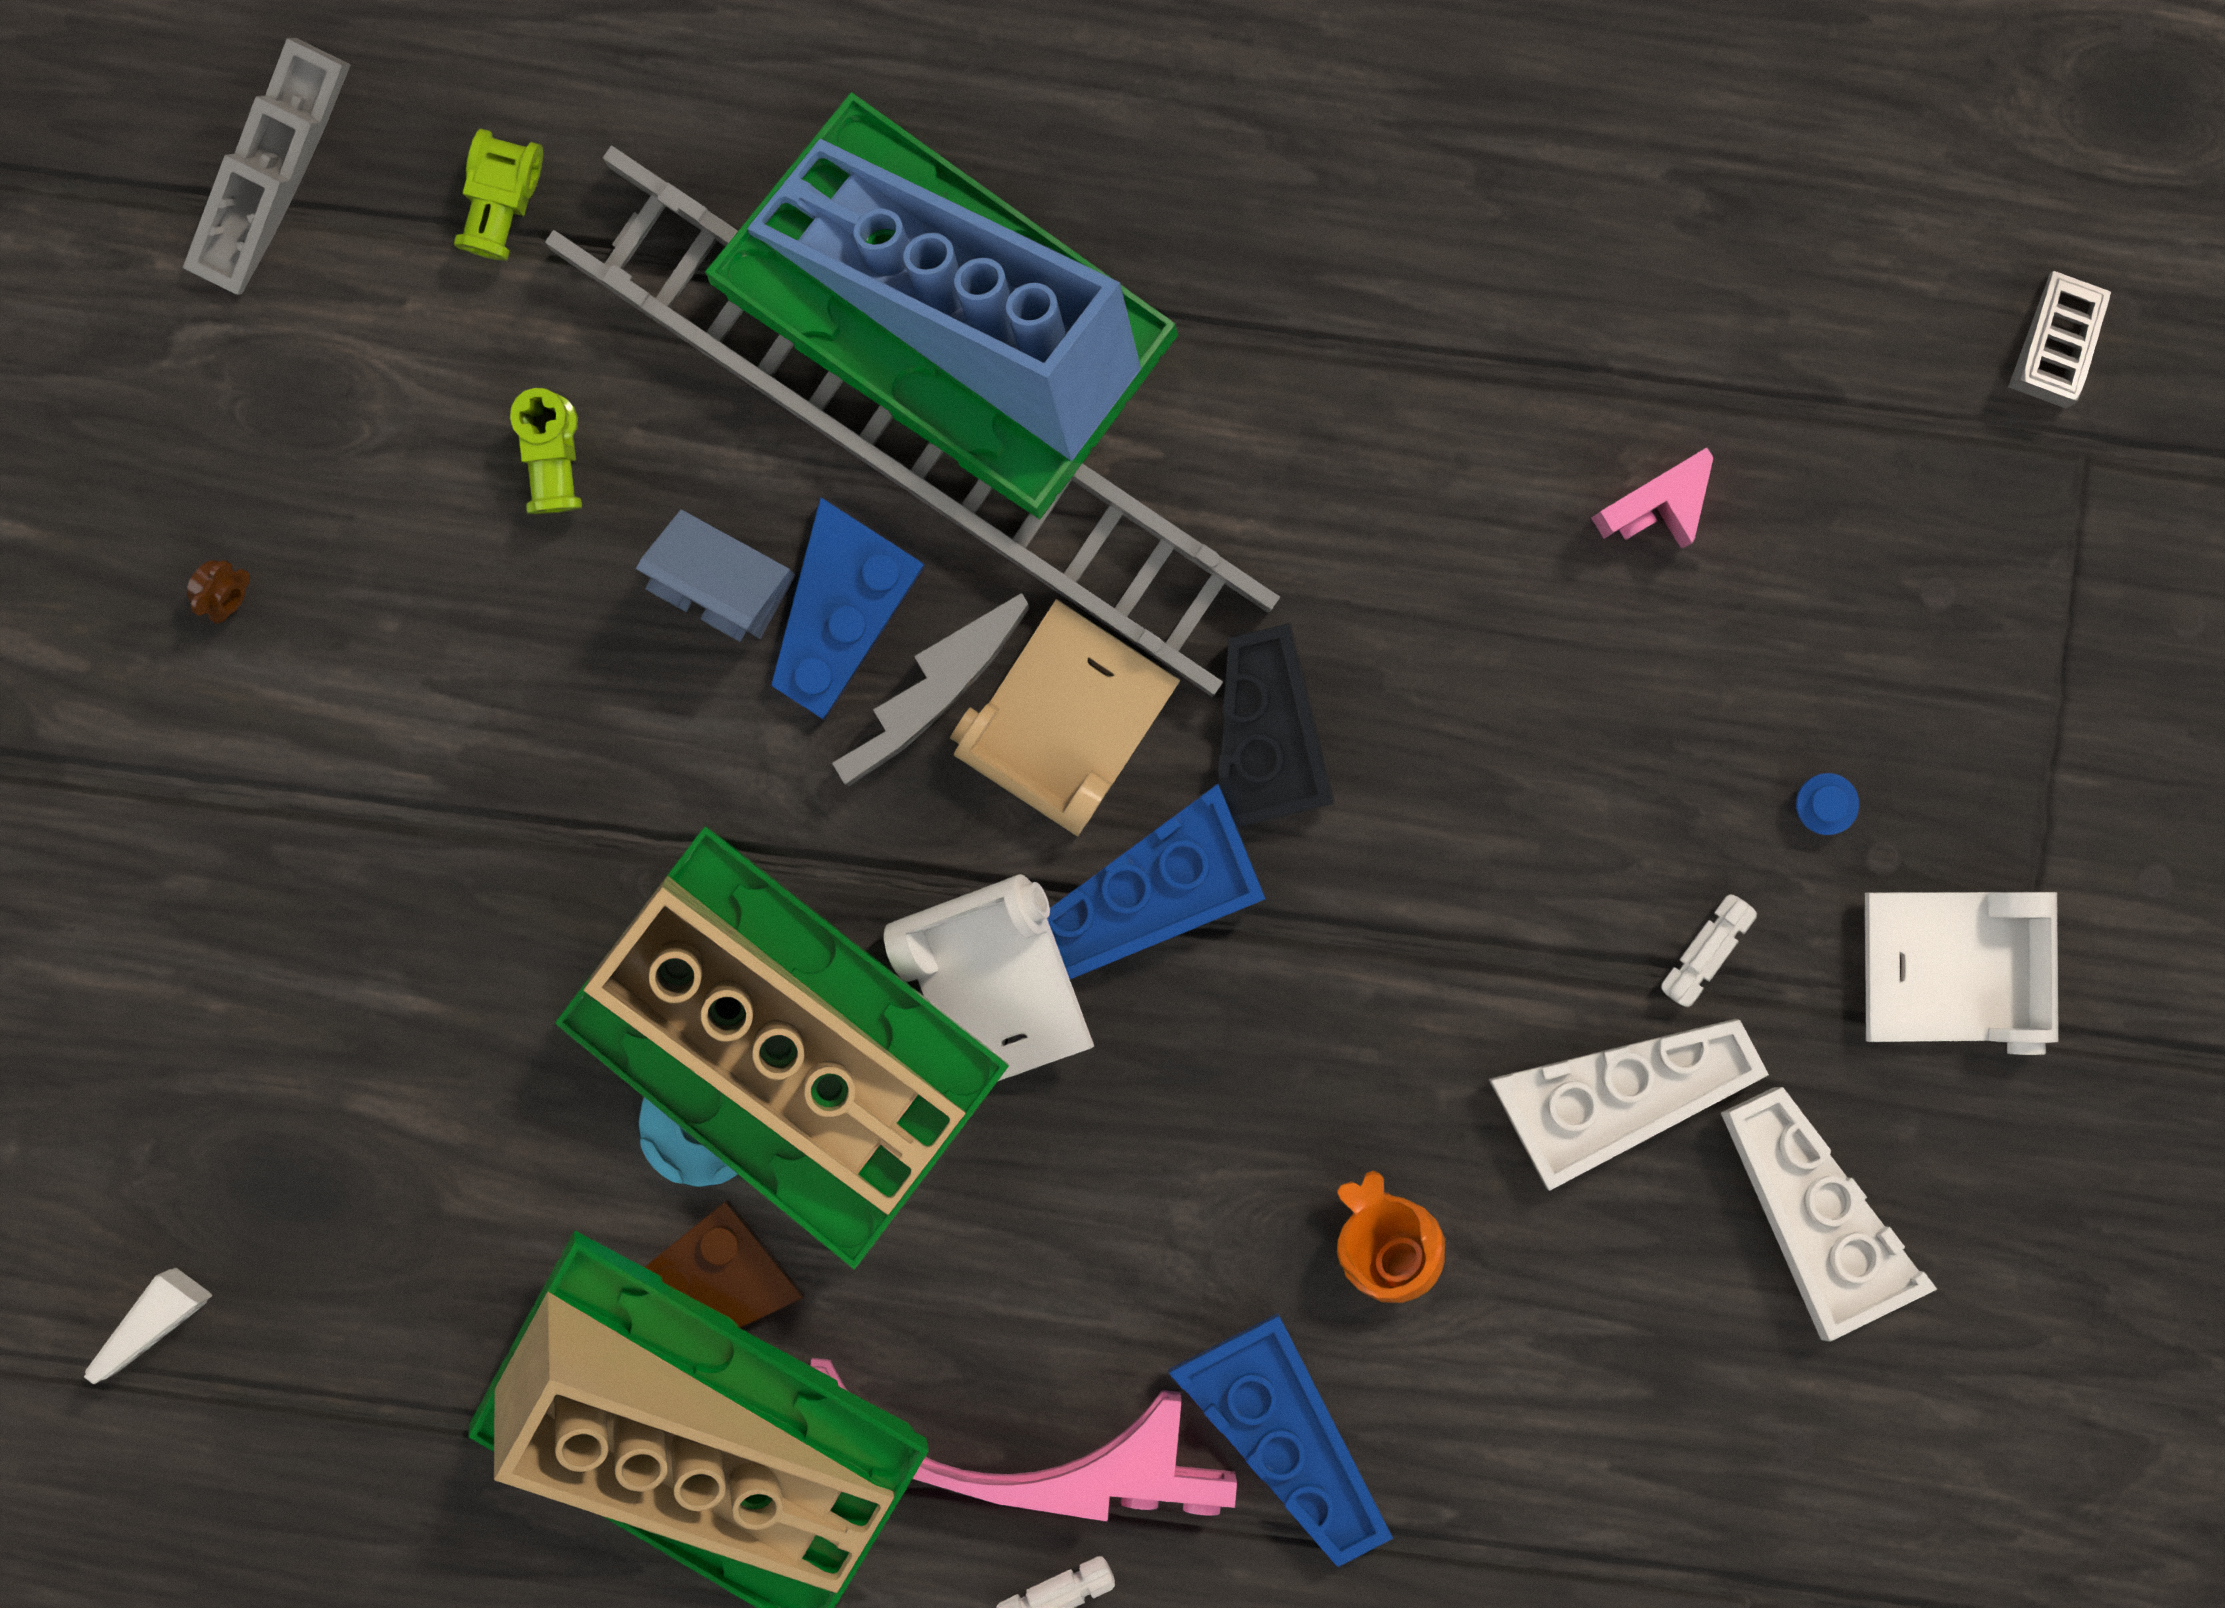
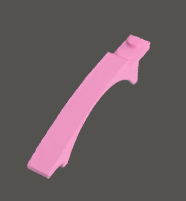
[798,1358,1237,1521]

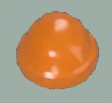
[1337,1171,1445,1303]

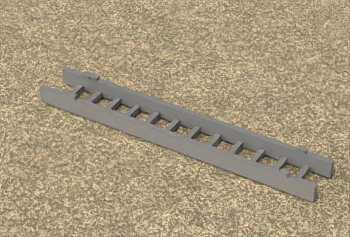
[545,145,1280,697]

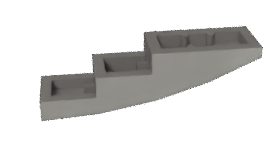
[183,38,351,295]
[832,593,1030,786]

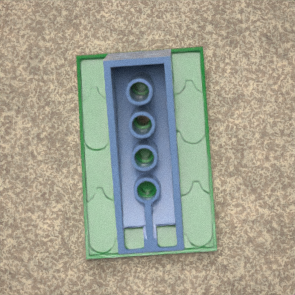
[705,92,1178,520]

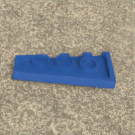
[1047,784,1266,979]
[1168,1313,1393,1567]

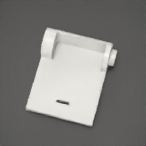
[884,874,1094,1081]
[1865,892,2058,1055]

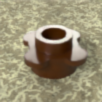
[186,560,250,624]

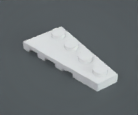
[1489,1019,1769,1191]

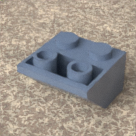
[636,510,796,642]

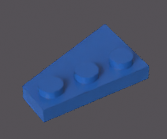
[771,498,925,720]

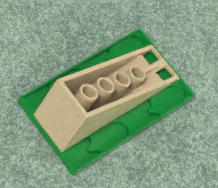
[555,825,1009,1270]
[469,1230,929,1608]

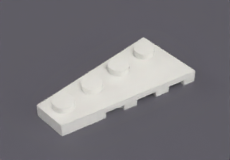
[1721,1087,1937,1341]

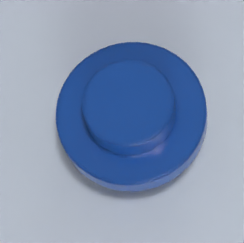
[1796,773,1859,835]

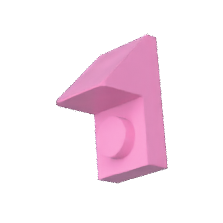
[1591,448,1713,549]

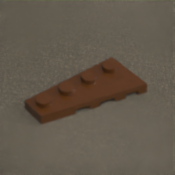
[644,1199,805,1328]

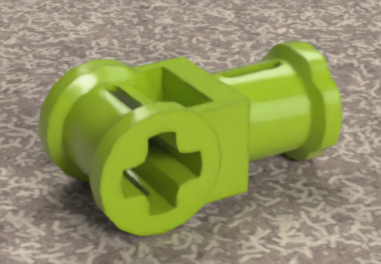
[454,129,543,261]
[510,388,582,514]

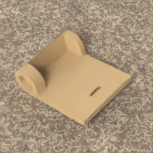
[950,599,1181,837]

